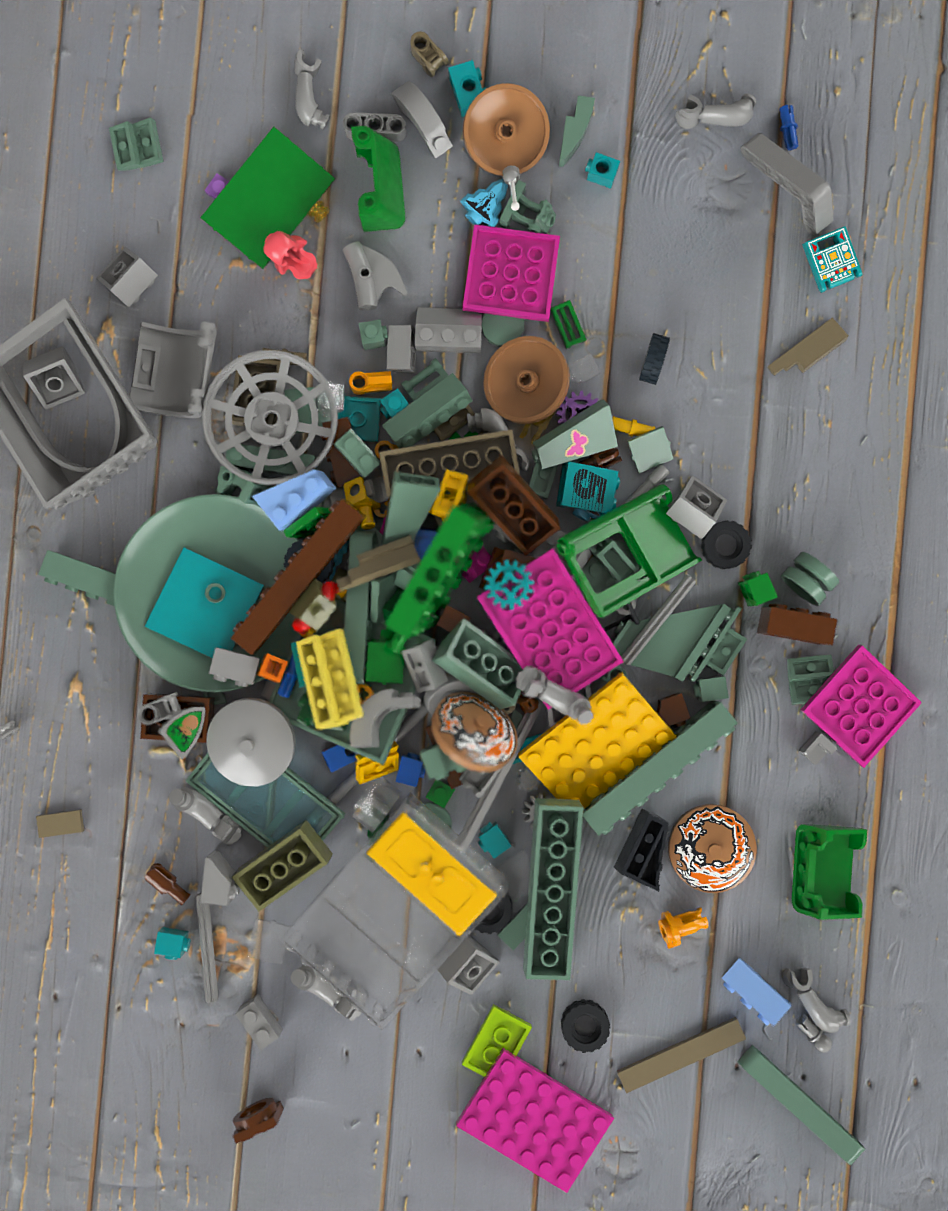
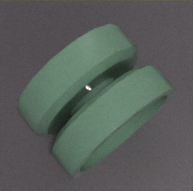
[781,552,839,606]

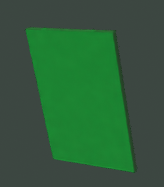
[200,127,335,269]

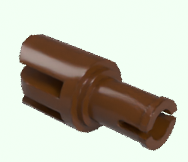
[578,448,622,469]
[145,863,191,906]

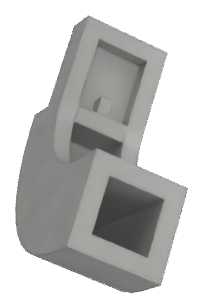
[391,81,453,159]
[350,689,421,748]

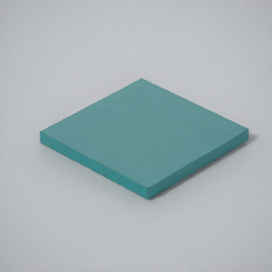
[145,548,264,658]

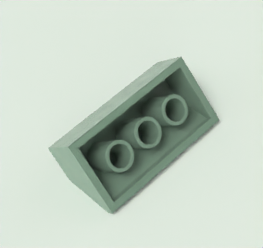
[432,619,523,709]

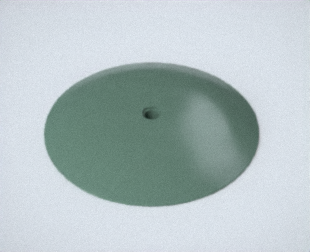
[113,494,299,692]

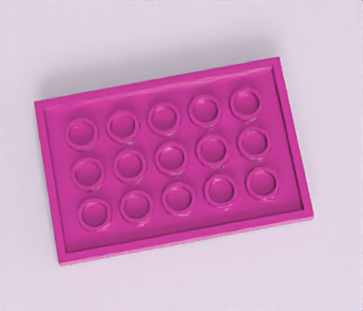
[476,548,624,710]
[456,1048,614,1193]

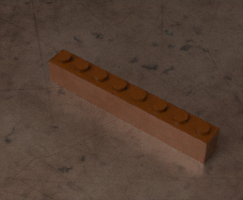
[231,499,367,655]

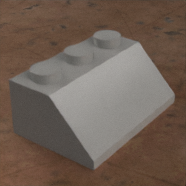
[415,307,482,353]

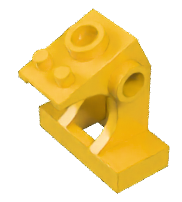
[428,470,468,521]

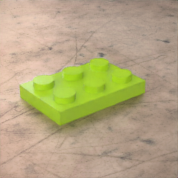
[462,1004,532,1077]

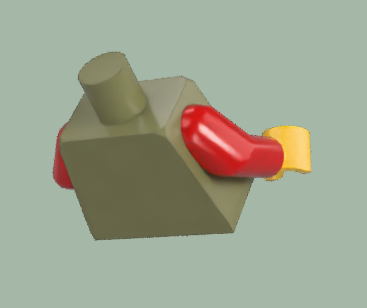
[289,579,347,638]

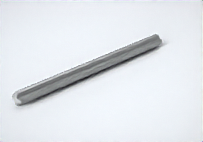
[455,695,544,851]

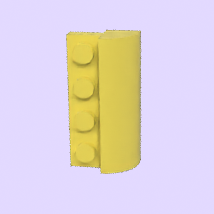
[296,629,364,729]

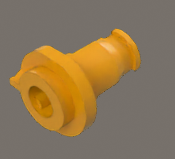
[658,907,708,949]

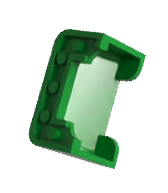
[351,126,406,232]
[792,824,867,920]

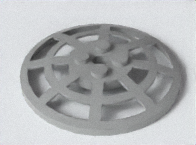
[202,350,338,485]

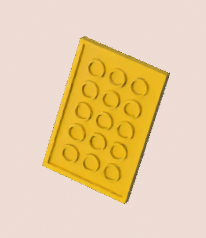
[518,672,676,809]

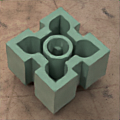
[420,743,468,781]

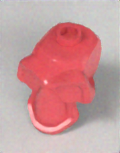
[263,231,317,279]

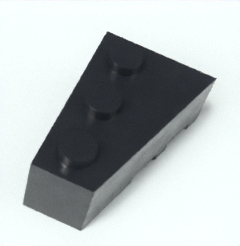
[614,808,669,892]

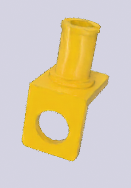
[343,476,381,529]

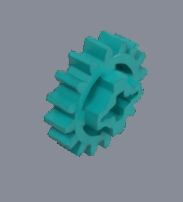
[484,560,534,610]

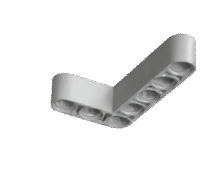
[741,133,833,236]

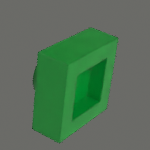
[426,780,455,808]

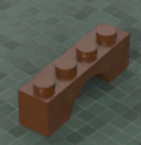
[656,692,690,728]

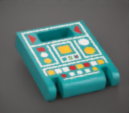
[802,226,863,293]

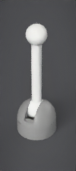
[502,165,520,211]

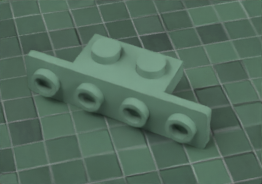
[688,606,747,682]

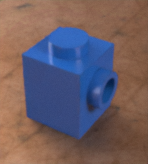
[395,752,426,787]

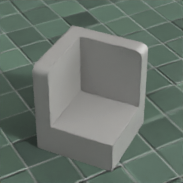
[798,732,837,765]

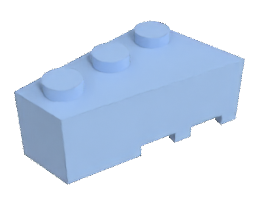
[252,469,337,531]
[722,958,792,1026]

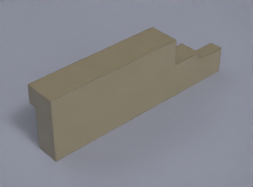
[767,317,849,376]
[336,536,420,591]

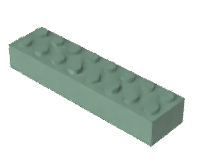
[583,700,738,836]
[523,798,584,980]

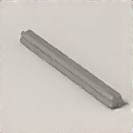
[621,575,696,665]
[196,893,218,1003]

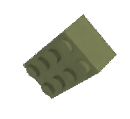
[232,820,333,912]

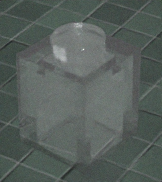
[315,382,344,417]

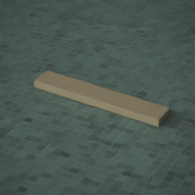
[617,1017,746,1093]

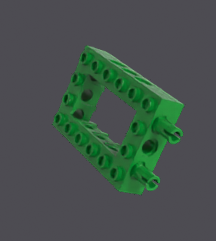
[385,502,495,653]

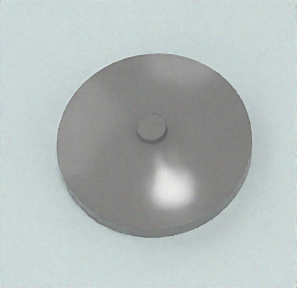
[207,698,296,786]

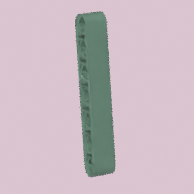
[344,531,377,684]
[737,1045,865,1166]

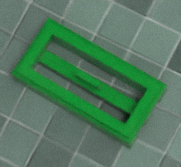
[550,300,587,349]

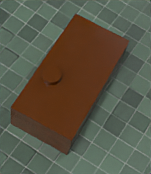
[467,455,561,556]

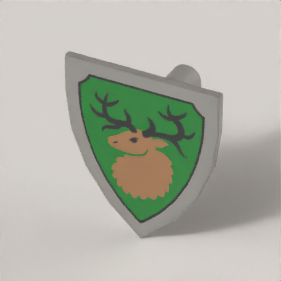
[159,707,205,760]

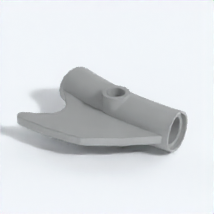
[343,241,407,310]

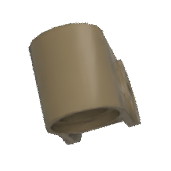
[410,31,449,77]

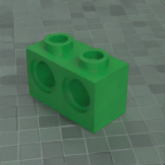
[738,571,778,607]

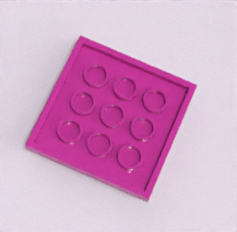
[463,224,560,322]
[800,644,922,768]

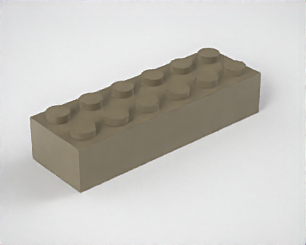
[379,430,520,498]

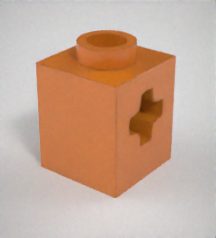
[256,653,288,683]

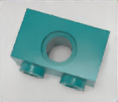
[448,60,486,118]

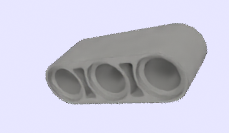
[343,113,407,142]

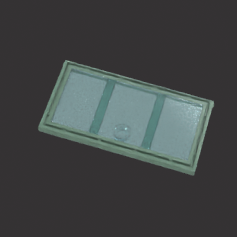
[186,753,346,847]

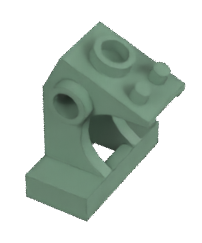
[499,180,556,234]
[215,466,275,505]

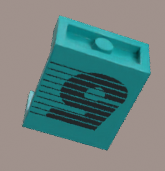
[556,462,620,514]

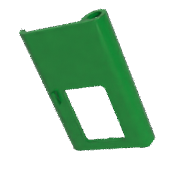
[557,484,702,618]

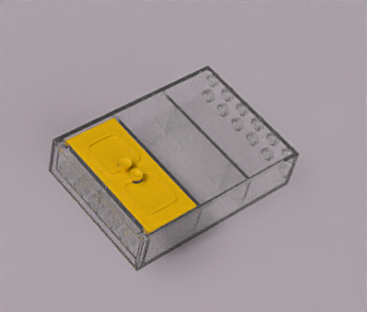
[281,792,509,1029]

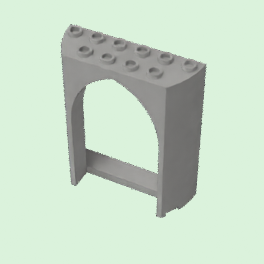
[0,298,157,510]

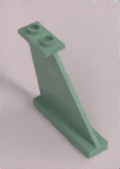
[611,604,731,682]

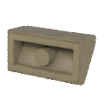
[433,404,475,441]

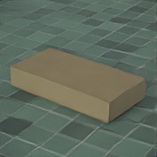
[36,809,84,838]

